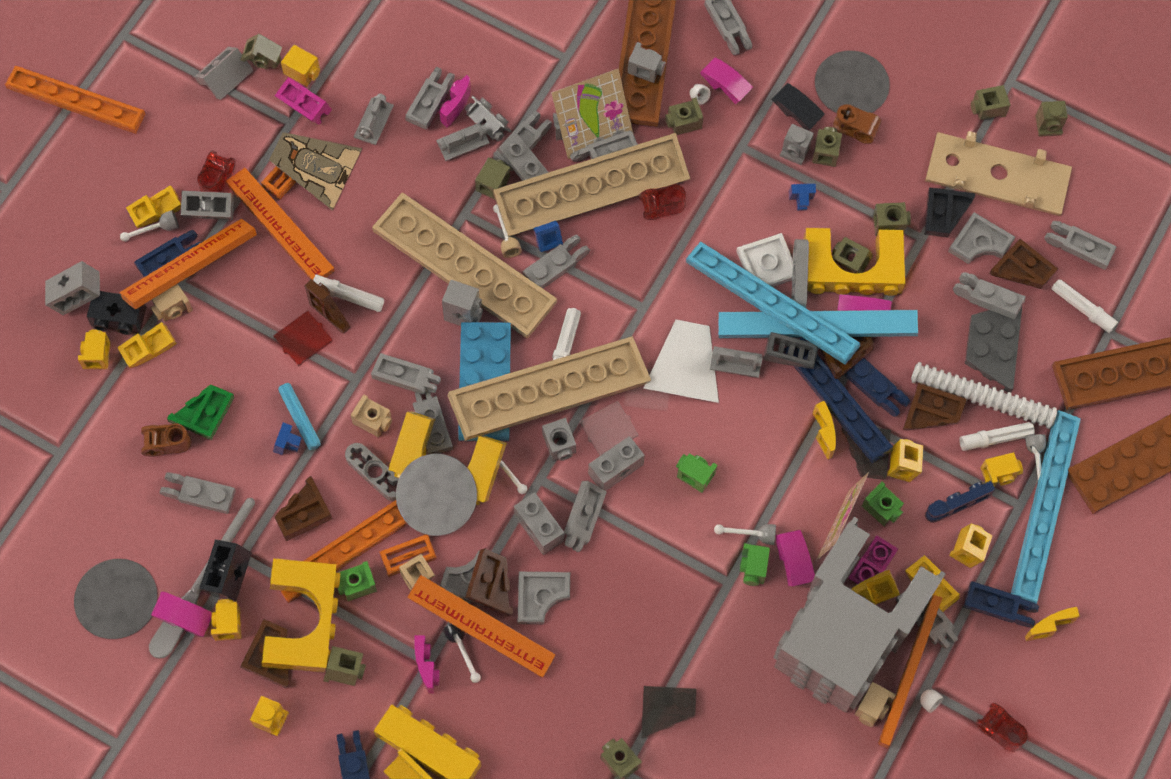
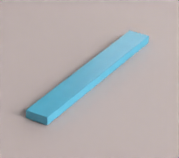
[686,242,860,364]
[718,310,918,338]
[1011,410,1081,604]

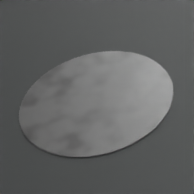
[815,51,890,114]
[396,454,477,536]
[74,559,157,639]

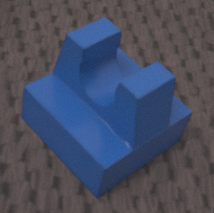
[789,184,816,211]
[533,221,563,252]
[273,422,302,455]

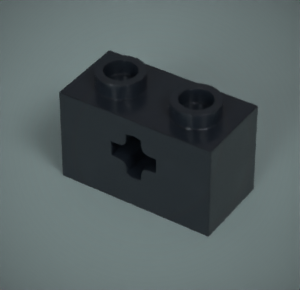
[87,291,147,335]
[199,539,252,602]

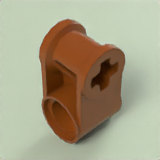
[833,104,882,144]
[141,424,192,457]

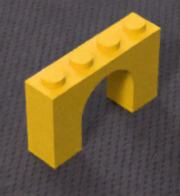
[803,228,905,296]
[388,411,507,505]
[261,558,340,672]

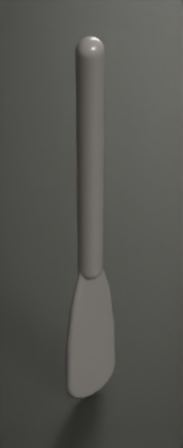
[149,498,255,658]

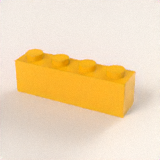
[374,704,481,779]

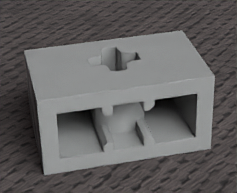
[181,191,234,220]
[45,261,100,315]
[442,280,483,326]
[588,436,645,491]
[514,492,564,555]

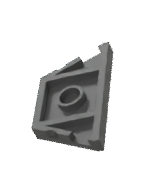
[965,308,1022,392]

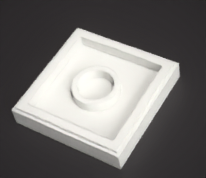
[736,233,793,287]

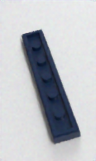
[783,337,893,463]

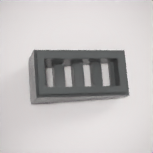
[763,332,818,369]

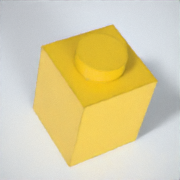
[281,45,320,87]

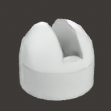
[690,84,711,105]
[921,690,944,713]

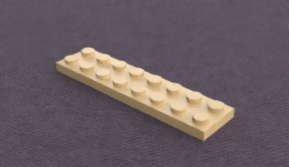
[493,133,690,236]
[372,192,557,339]
[447,336,651,441]

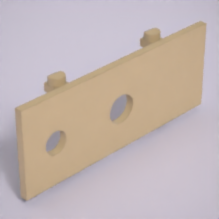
[925,131,1072,216]

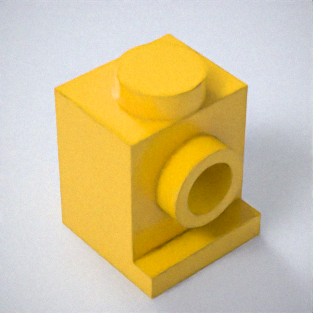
[78,330,110,369]
[887,439,923,482]
[980,452,1023,487]
[949,523,992,568]
[211,599,241,641]
[250,696,289,737]

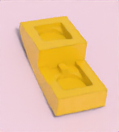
[126,185,181,228]
[117,322,177,368]
[813,401,836,459]
[905,555,960,612]
[851,570,900,605]
[1025,607,1080,641]

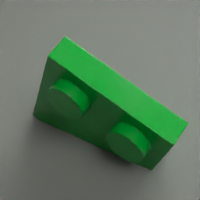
[167,384,235,440]

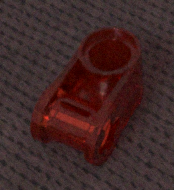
[197,150,236,192]
[638,184,686,220]
[975,702,1028,752]

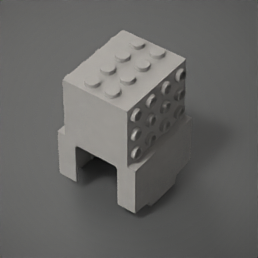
[773,517,946,713]

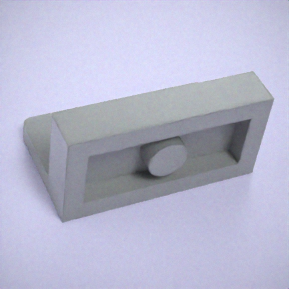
[194,47,253,100]

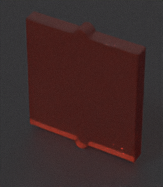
[273,310,333,367]

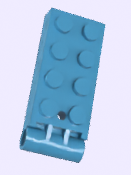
[458,322,511,441]

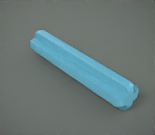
[278,383,321,450]

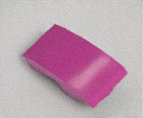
[700,57,753,104]
[440,75,471,128]
[837,294,892,311]
[775,530,815,586]
[849,535,898,584]
[151,591,212,637]
[414,635,440,694]

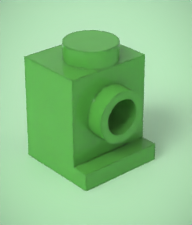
[676,453,718,493]
[862,482,904,526]
[740,543,770,586]
[338,561,377,601]

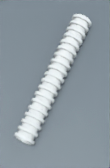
[911,362,1057,429]

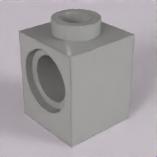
[542,418,576,461]

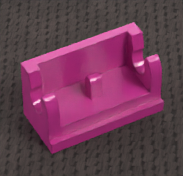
[274,77,332,125]

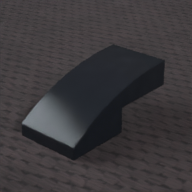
[771,83,825,131]

